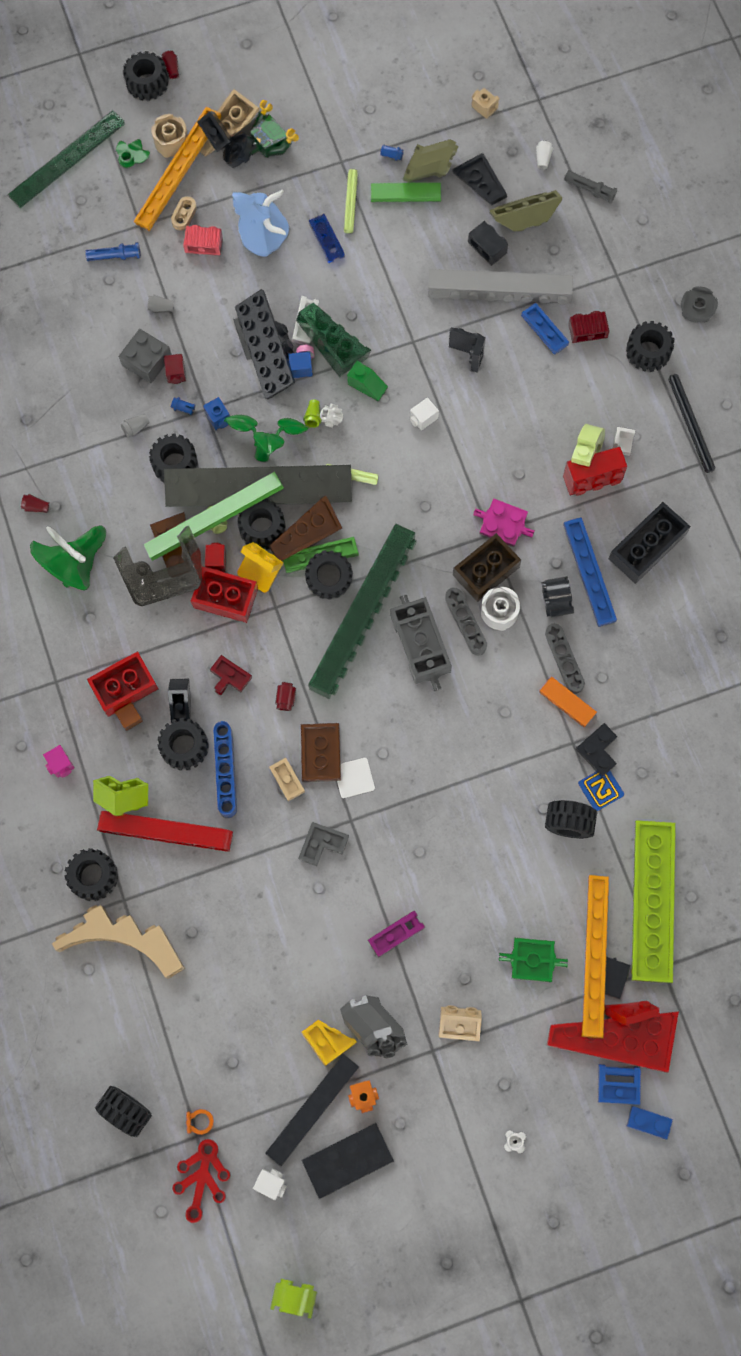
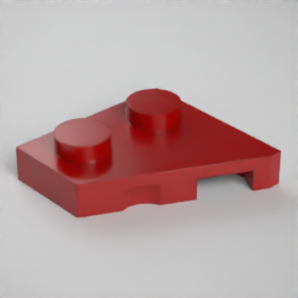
[604,1001,660,1026]

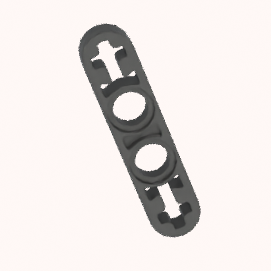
[445,587,487,656]
[545,623,585,694]

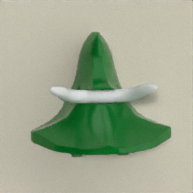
[30,525,106,591]

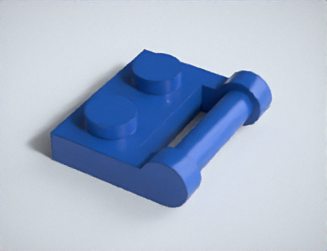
[598,1064,641,1105]

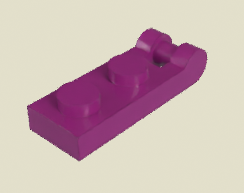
[368,910,425,958]

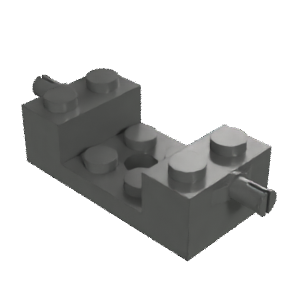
[390,595,452,691]

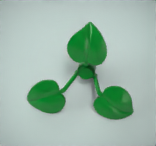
[224,415,308,462]

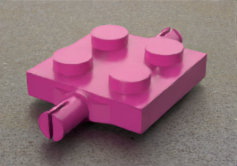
[473,498,535,547]

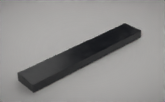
[265,1054,359,1166]

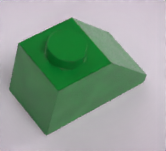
[347,361,388,402]

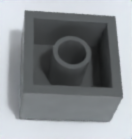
[119,329,172,383]

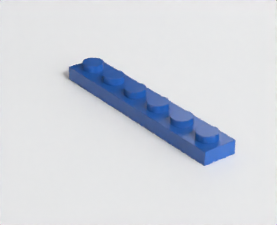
[563,517,617,627]

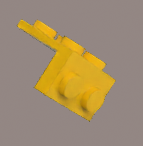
[237,542,284,593]

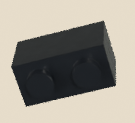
[468,220,508,266]

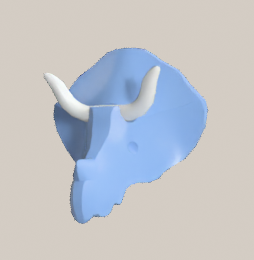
[232,190,289,257]

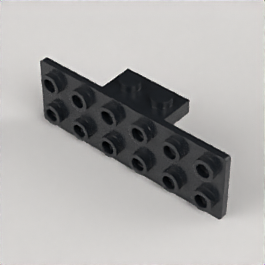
[235,289,295,400]

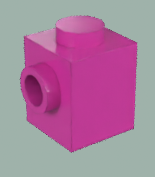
[43,745,75,778]

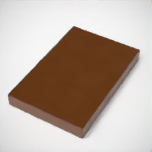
[301,723,341,782]

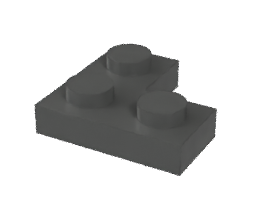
[298,822,349,866]

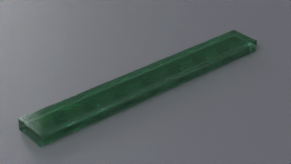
[8,110,125,208]

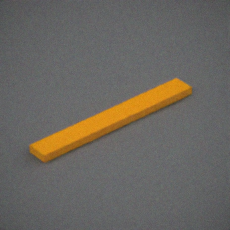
[134,107,222,231]
[582,875,609,1038]

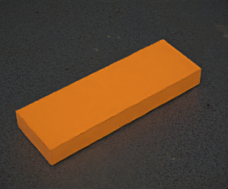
[539,676,597,728]

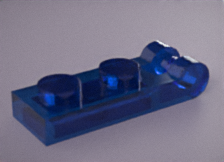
[309,214,345,263]

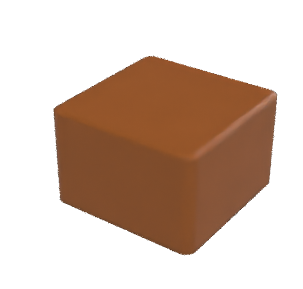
[115,703,143,731]

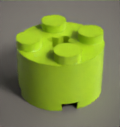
[270,1279,317,1319]

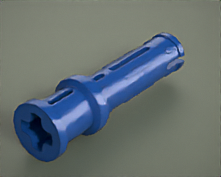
[85,242,141,261]

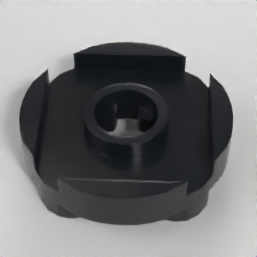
[223,132,253,168]

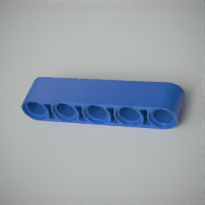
[213,721,237,818]

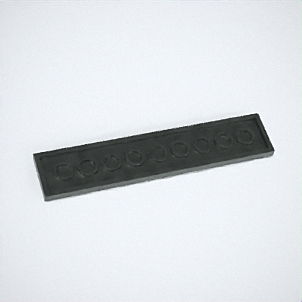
[164,465,352,507]

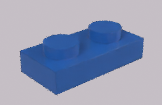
[626,1106,673,1140]

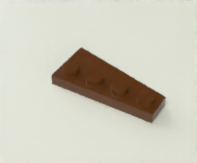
[269,495,343,561]
[150,512,194,592]

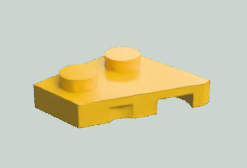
[301,1020,357,1066]

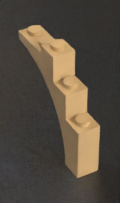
[52,905,185,979]

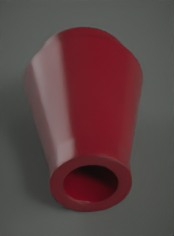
[161,51,179,79]
[21,494,50,513]

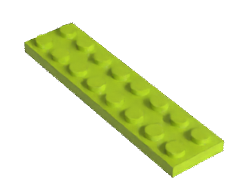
[631,820,676,983]

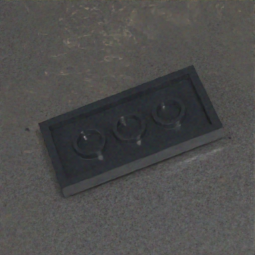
[301,1123,394,1199]

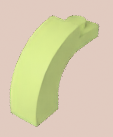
[571,424,605,467]

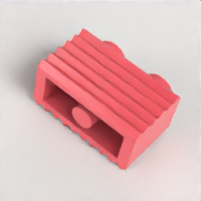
[183,225,223,255]

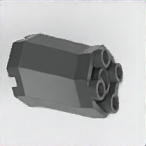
[340,995,407,1058]

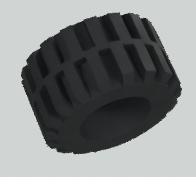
[123,51,169,101]
[626,321,675,372]
[149,434,198,482]
[237,499,286,550]
[305,550,353,600]
[157,718,209,770]
[545,800,598,839]
[64,848,118,901]
[95,1086,152,1137]

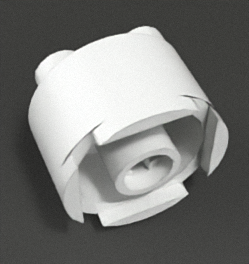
[481,587,520,631]

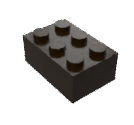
[453,533,521,602]

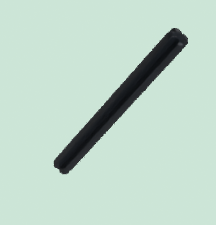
[668,374,715,473]

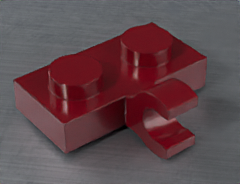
[210,655,252,696]

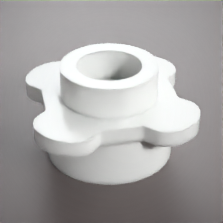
[504,1130,526,1153]

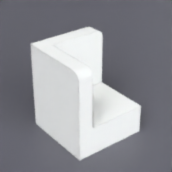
[612,427,635,456]

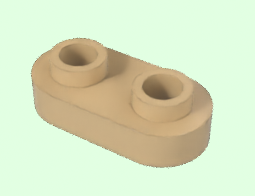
[171,197,197,230]

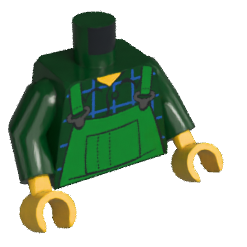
[250,100,299,158]

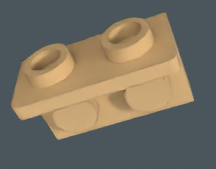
[439,1005,482,1041]

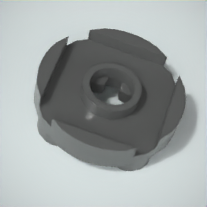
[681,286,718,322]

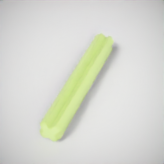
[344,169,358,234]

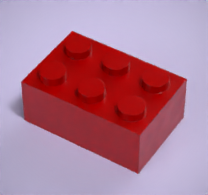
[563,446,628,496]
[191,566,258,623]
[87,651,159,717]

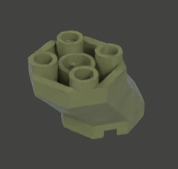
[402,139,459,183]

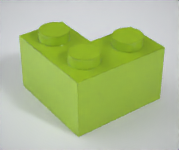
[93,776,148,816]

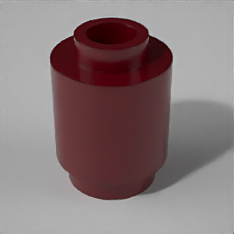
[275,682,296,711]

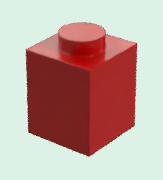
[205,542,226,572]

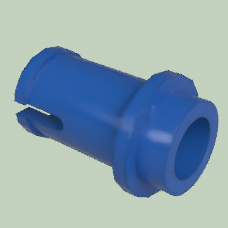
[380,145,404,161]
[171,397,195,415]

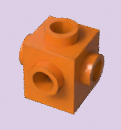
[348,1080,379,1113]

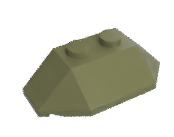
[489,190,562,232]

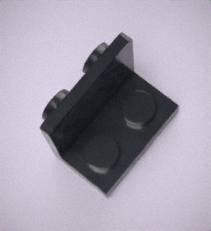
[449,327,486,373]

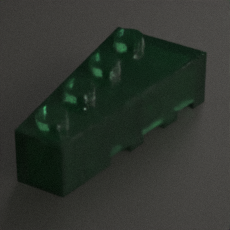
[296,302,371,377]

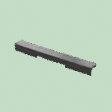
[233,318,252,360]

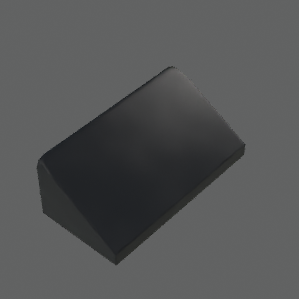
[197,111,233,152]

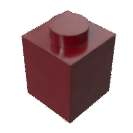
[164,354,186,384]

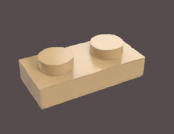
[269,758,305,802]

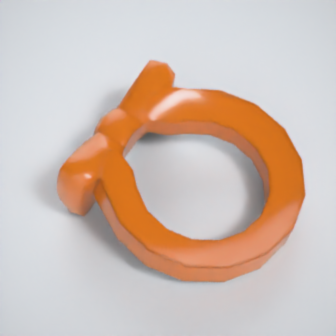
[186,1109,214,1135]

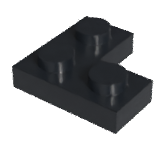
[576,723,618,777]

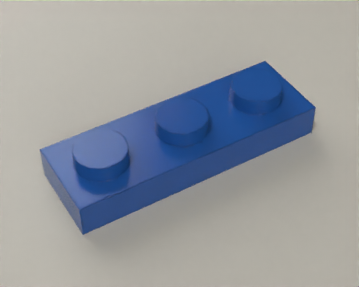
[521,303,569,355]

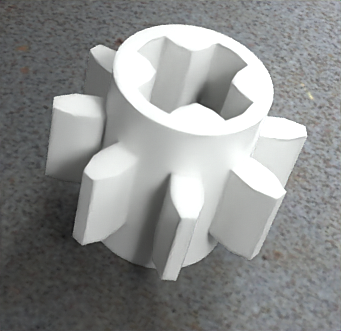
[320,404,343,428]

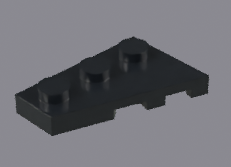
[452,153,507,205]

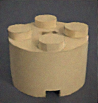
[151,114,188,158]

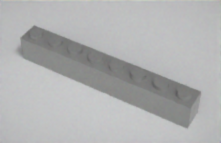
[428,269,573,305]

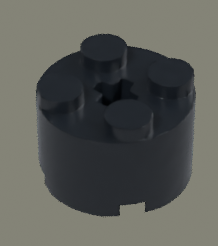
[541,576,574,618]

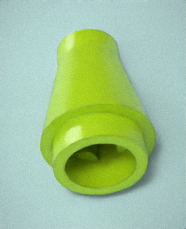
[303,399,321,428]

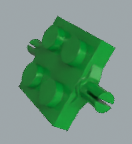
[499,938,568,983]

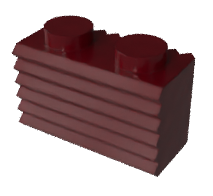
[568,311,610,343]

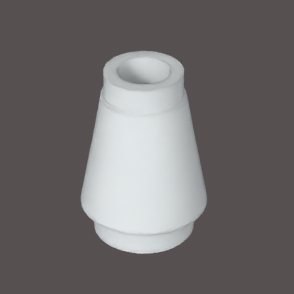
[536,141,553,170]

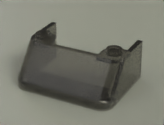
[113,525,202,606]

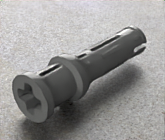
[564,170,617,204]

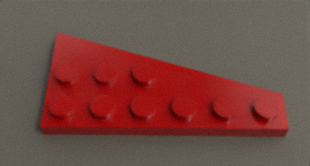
[546,1011,679,1073]

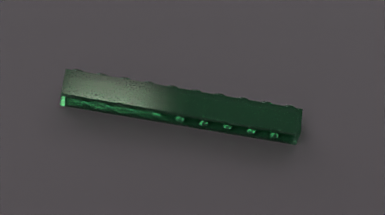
[308,523,417,699]

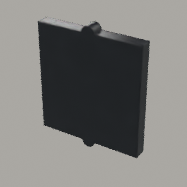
[605,957,631,999]

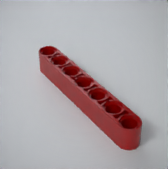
[97,811,233,852]

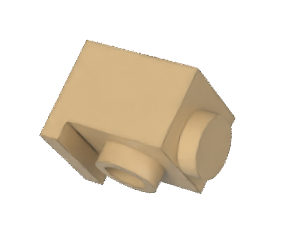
[472,88,499,119]

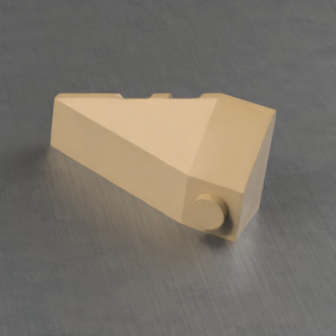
[200,89,260,157]

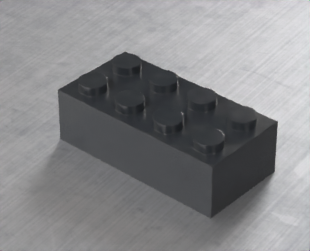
[608,502,691,584]

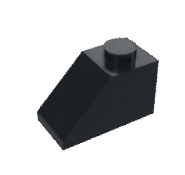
[168,678,191,724]

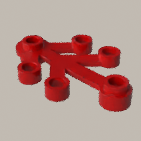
[172,1139,231,1223]

